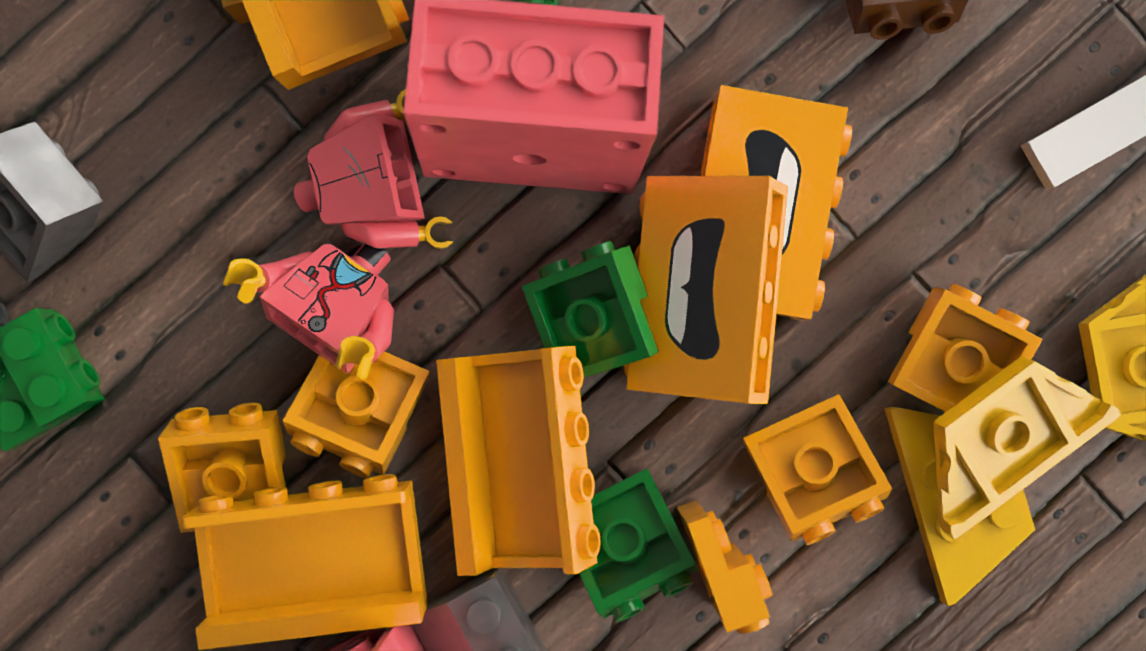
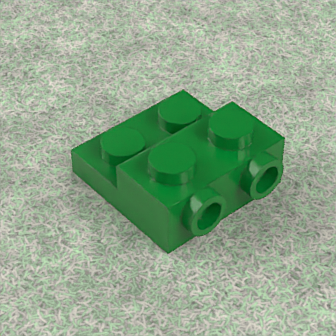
[522,241,659,378]
[0,308,105,452]
[579,468,699,622]

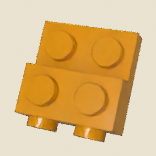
[888,283,1043,412]
[283,352,430,478]
[743,394,892,545]
[158,403,287,533]
[677,500,773,634]

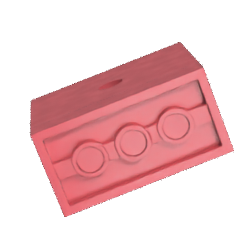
[404,0,664,194]

